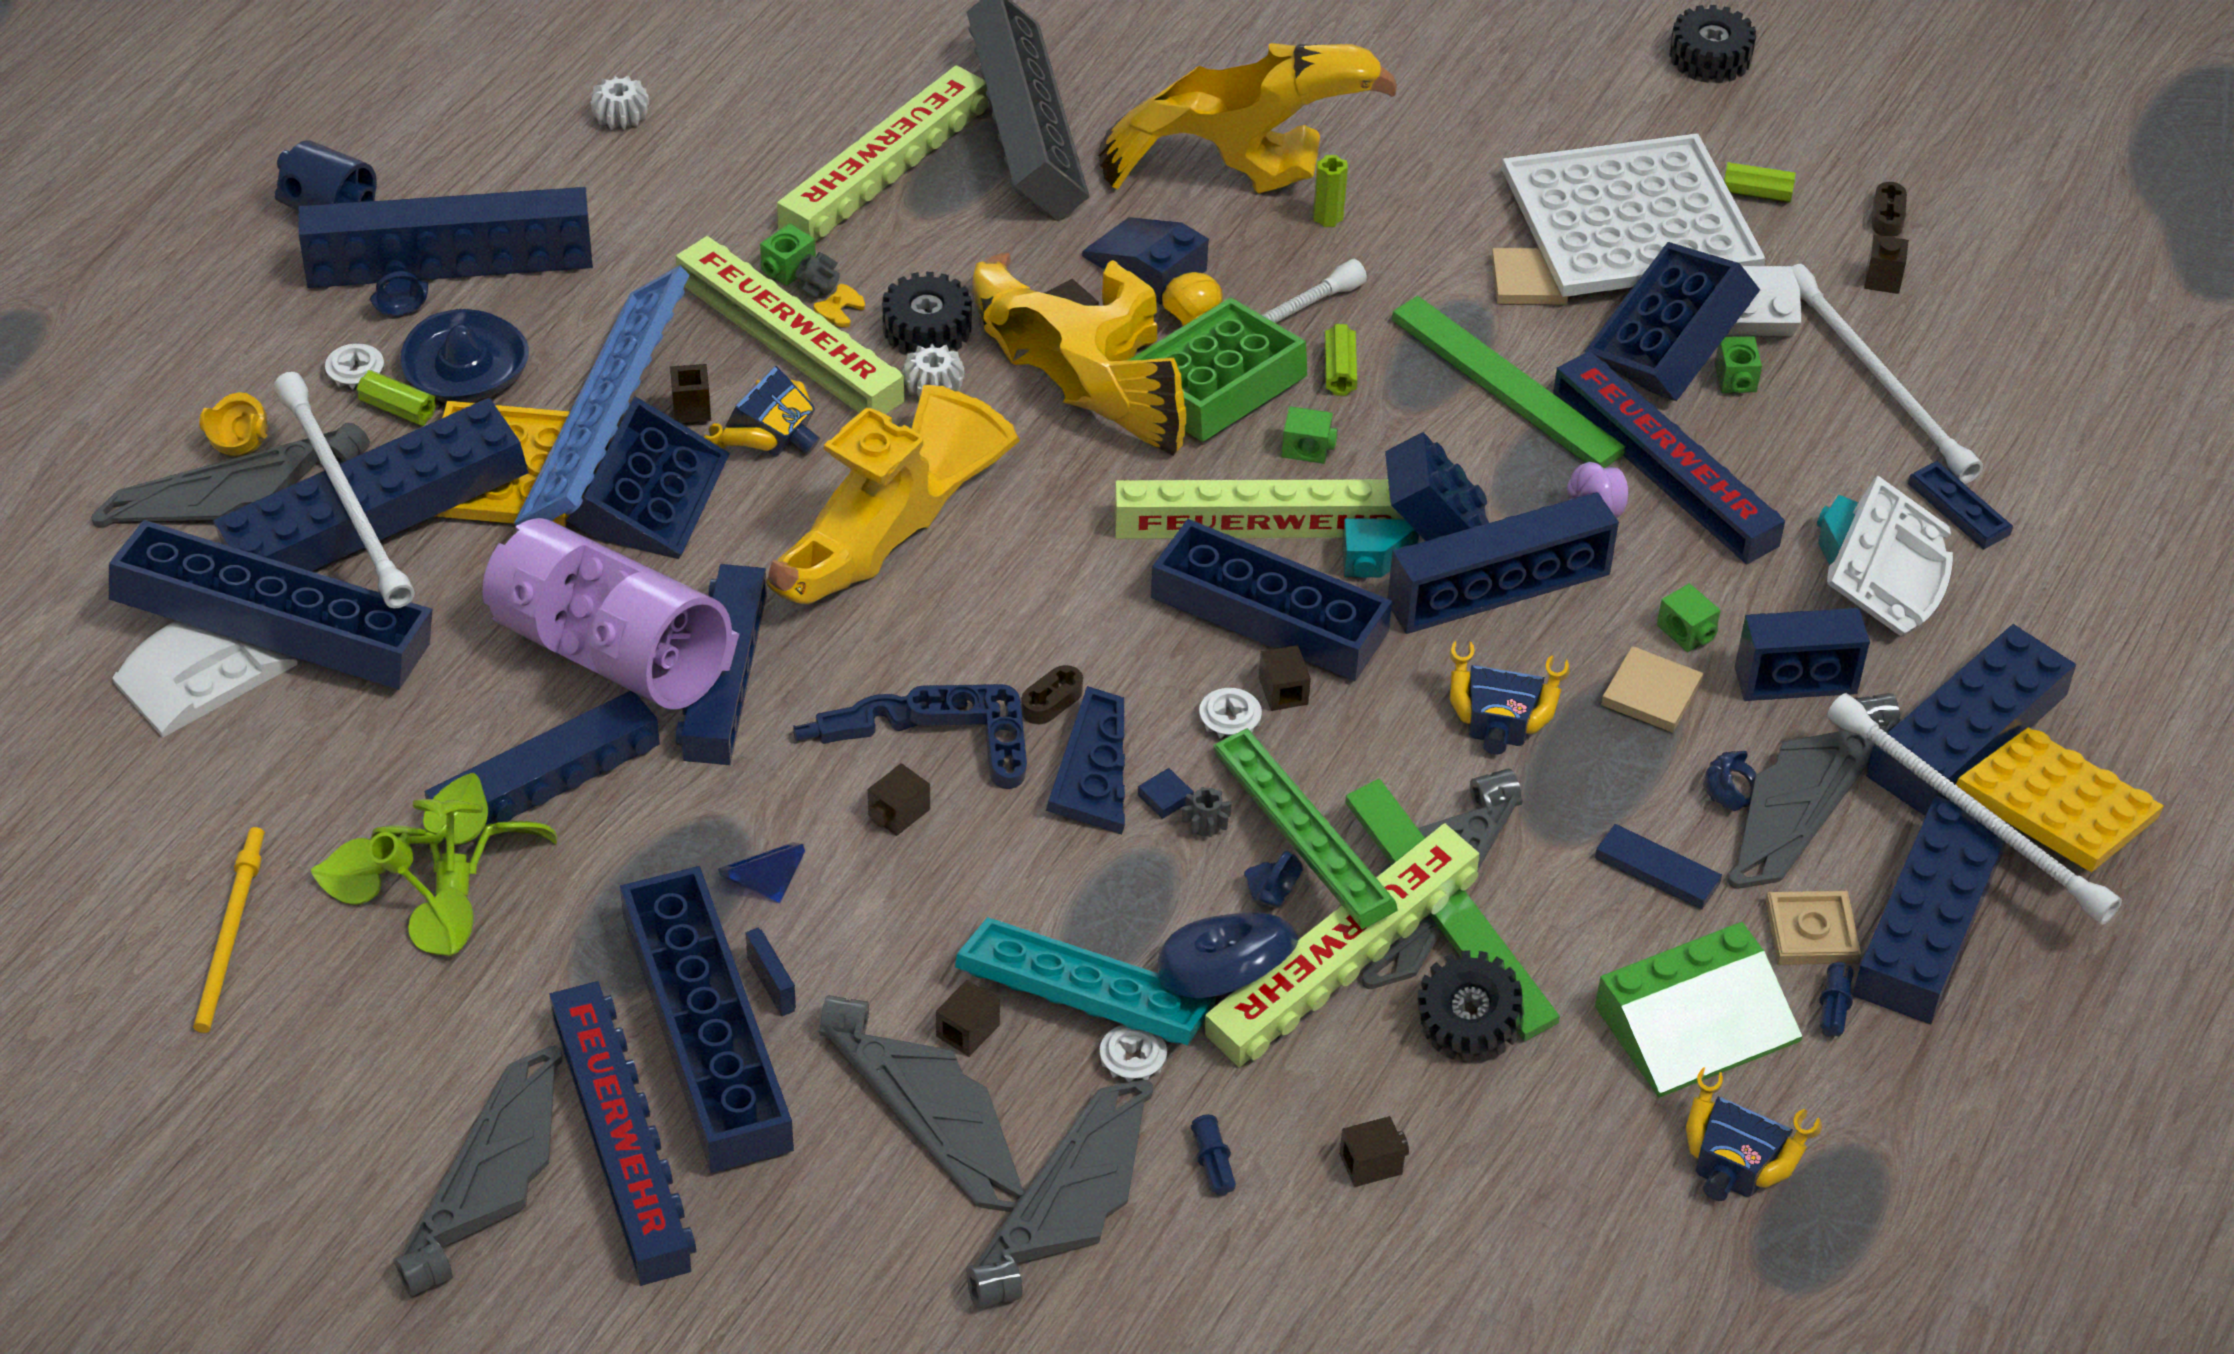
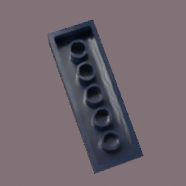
[1387,492,1619,634]
[1151,519,1392,681]
[1866,624,2076,817]
[1852,795,2011,1025]

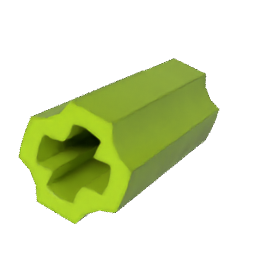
[1313,155,1348,227]
[1724,162,1796,202]
[1324,324,1357,396]
[357,370,436,426]

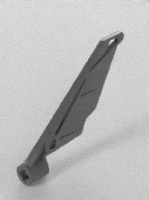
[91,422,370,528]
[1728,693,1900,889]
[1362,768,1523,989]
[819,995,1026,1212]
[393,1045,563,1297]
[966,1080,1153,1308]

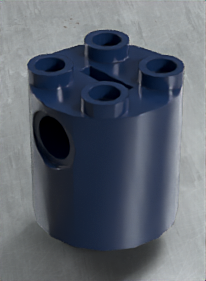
[275,140,377,211]

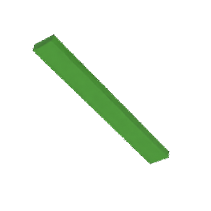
[1392,296,1625,468]
[1213,728,1398,929]
[1345,778,1560,1042]

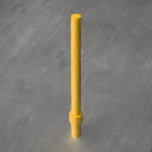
[193,827,265,1033]

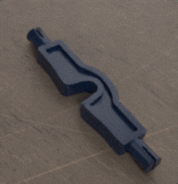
[793,694,968,744]

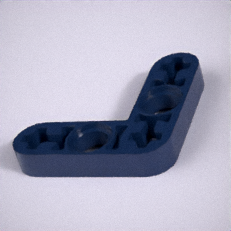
[905,684,1027,789]

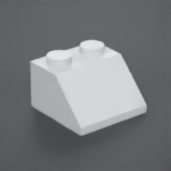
[1727,266,1801,336]

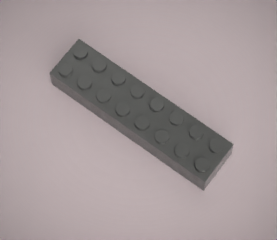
[967,0,1090,221]

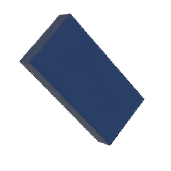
[745,927,796,1016]

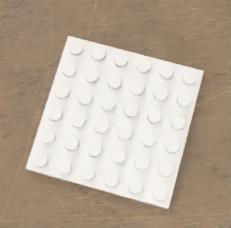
[1502,133,1766,297]

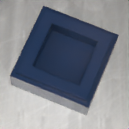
[1138,768,1194,819]

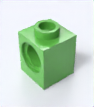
[760,223,816,286]
[1714,336,1762,393]
[1282,406,1338,464]
[1657,583,1721,653]

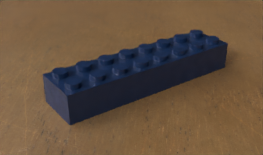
[299,187,593,288]
[213,397,528,571]
[109,520,432,690]
[620,866,794,1173]

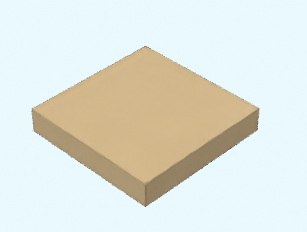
[1491,248,1569,305]
[1601,646,1704,733]
[1766,891,1861,965]

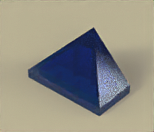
[718,842,805,903]

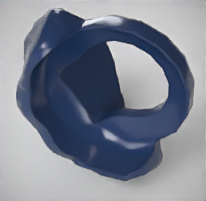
[369,271,428,317]
[1703,751,1757,811]
[1244,851,1303,908]

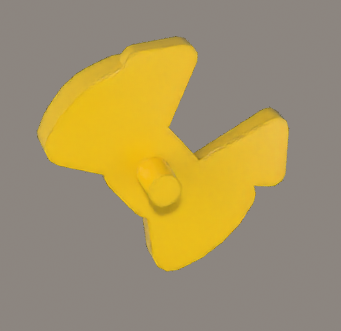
[813,284,865,327]

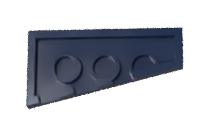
[1046,686,1125,835]

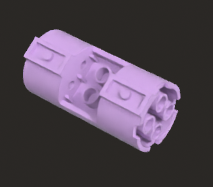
[483,518,739,709]

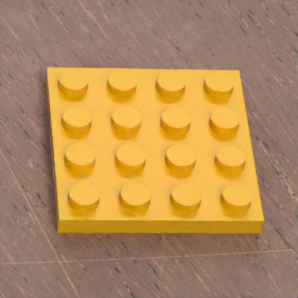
[435,401,570,528]
[1956,727,2164,873]

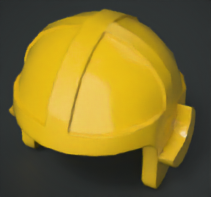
[1162,272,1223,327]
[199,392,268,457]

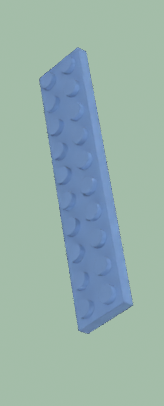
[514,265,690,526]

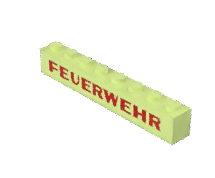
[777,65,988,242]
[676,236,904,414]
[1115,479,1404,539]
[1205,823,1479,1068]

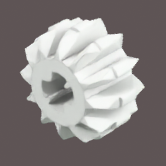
[590,76,649,130]
[903,344,964,399]

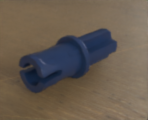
[1819,962,1854,1037]
[1191,1114,1236,1196]

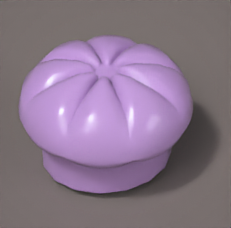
[1567,462,1628,518]

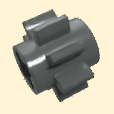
[795,252,840,298]
[1182,787,1232,837]

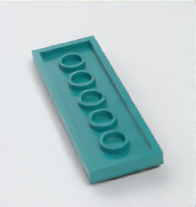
[955,917,1216,1045]

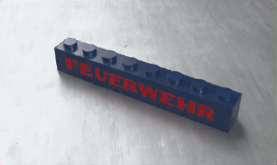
[1553,351,1785,565]
[549,981,697,1286]

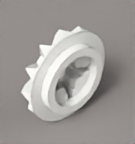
[325,344,385,390]
[1199,688,1262,739]
[1100,1025,1167,1082]

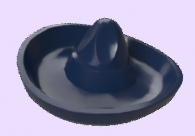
[401,309,529,403]
[1157,913,1298,998]

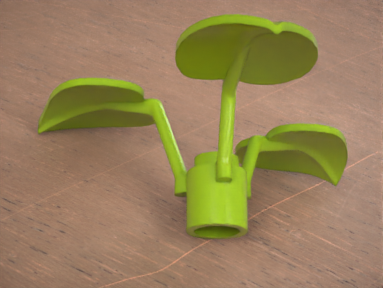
[311,773,488,956]
[370,799,557,896]

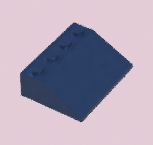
[1585,242,1760,401]
[566,396,730,559]

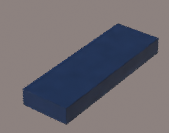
[1908,461,2013,550]
[1595,824,1722,909]

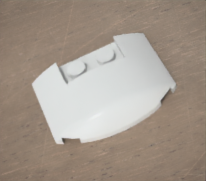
[1827,476,1953,636]
[112,621,298,738]

